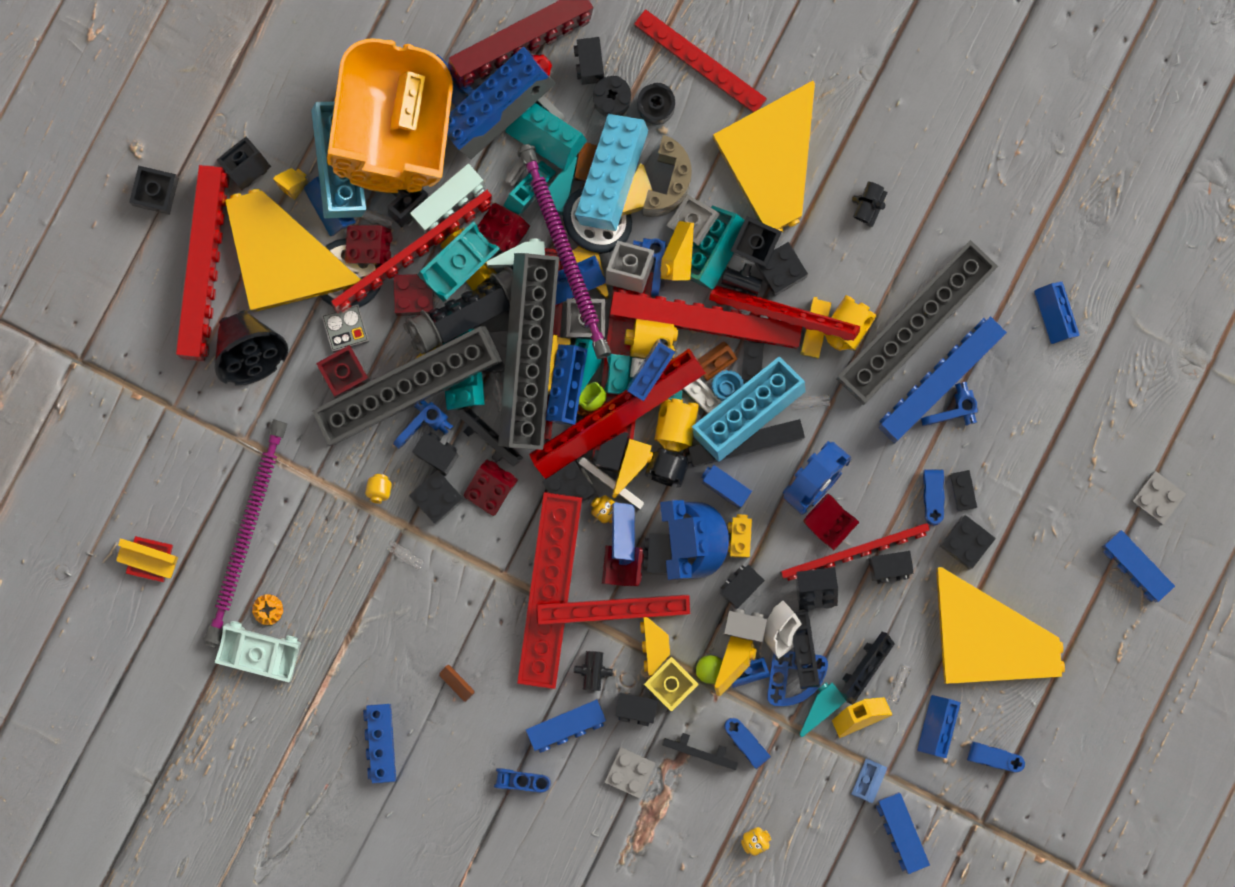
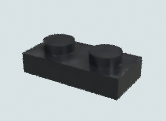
[742,342,764,381]
[950,470,977,511]

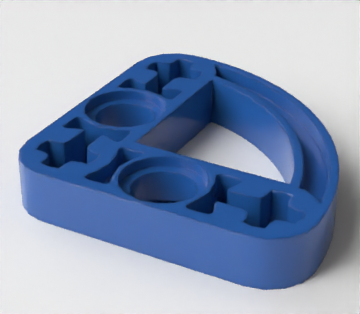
[767,651,828,706]

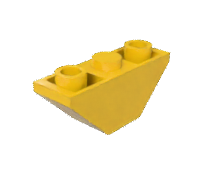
[621,163,652,216]
[640,617,670,676]
[832,697,893,738]

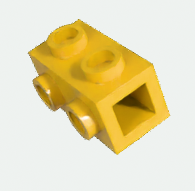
[728,514,752,558]

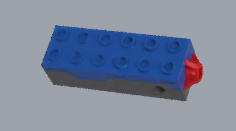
[447,46,556,159]

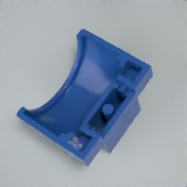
[660,500,729,580]

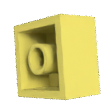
[644,657,699,712]

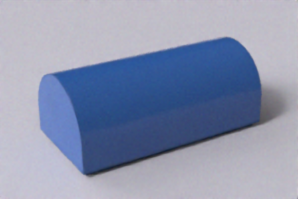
[732,657,770,688]

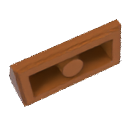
[575,142,598,182]
[698,341,738,381]
[439,665,475,702]

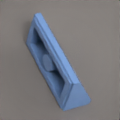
[851,759,887,803]

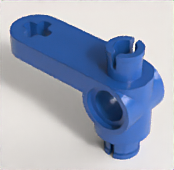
[633,238,668,297]
[921,382,978,426]
[393,400,453,449]

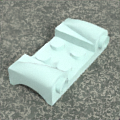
[215,621,301,682]

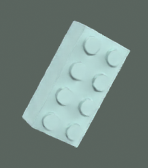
[410,163,485,234]

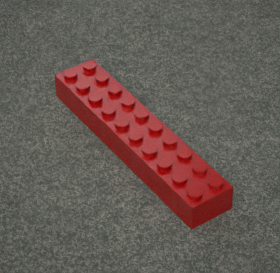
[176,165,230,362]

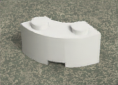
[764,600,801,659]

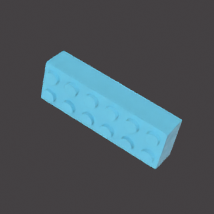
[311,101,366,218]
[575,114,649,231]
[692,357,806,462]

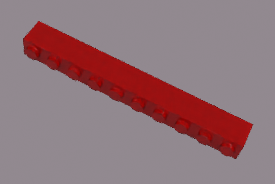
[609,289,802,349]
[529,348,706,479]

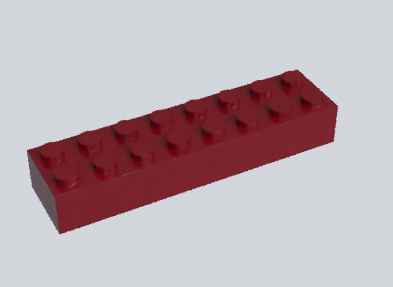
[448,0,594,88]

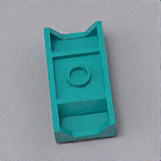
[417,221,500,302]
[442,329,485,410]
[604,354,683,400]

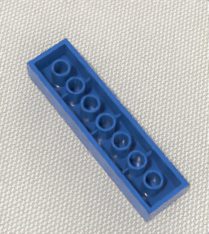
[878,316,1007,444]

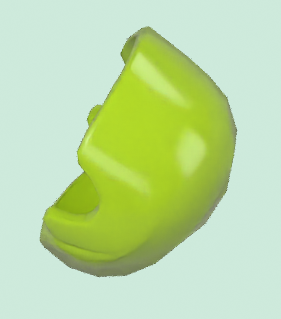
[579,382,606,411]
[696,655,723,684]

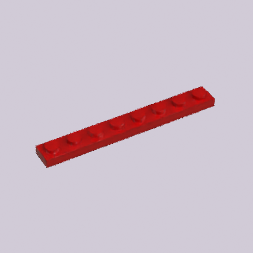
[634,9,767,113]
[709,286,860,341]
[780,523,930,581]
[536,594,690,625]

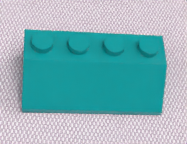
[505,103,587,171]
[690,205,745,290]

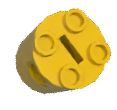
[824,295,876,351]
[624,319,678,360]
[654,398,699,452]

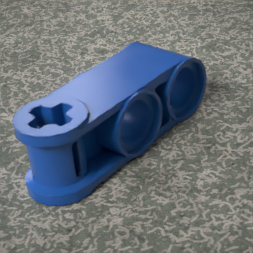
[923,469,945,526]
[724,718,771,769]
[967,741,1025,772]
[494,768,551,793]

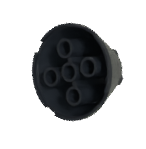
[214,310,289,386]

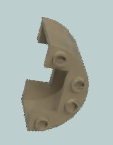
[643,135,692,217]

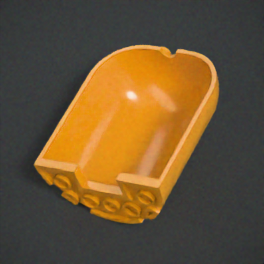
[327,38,453,193]

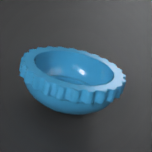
[711,370,744,401]

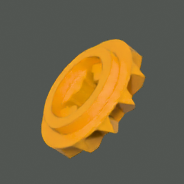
[252,594,283,625]

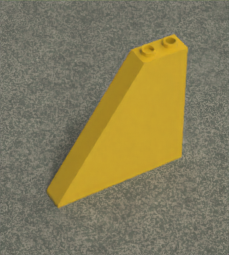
[713,81,815,232]
[225,189,362,312]
[936,567,1065,684]

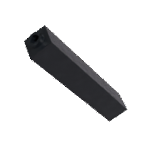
[686,419,805,467]

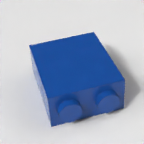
[701,465,752,509]

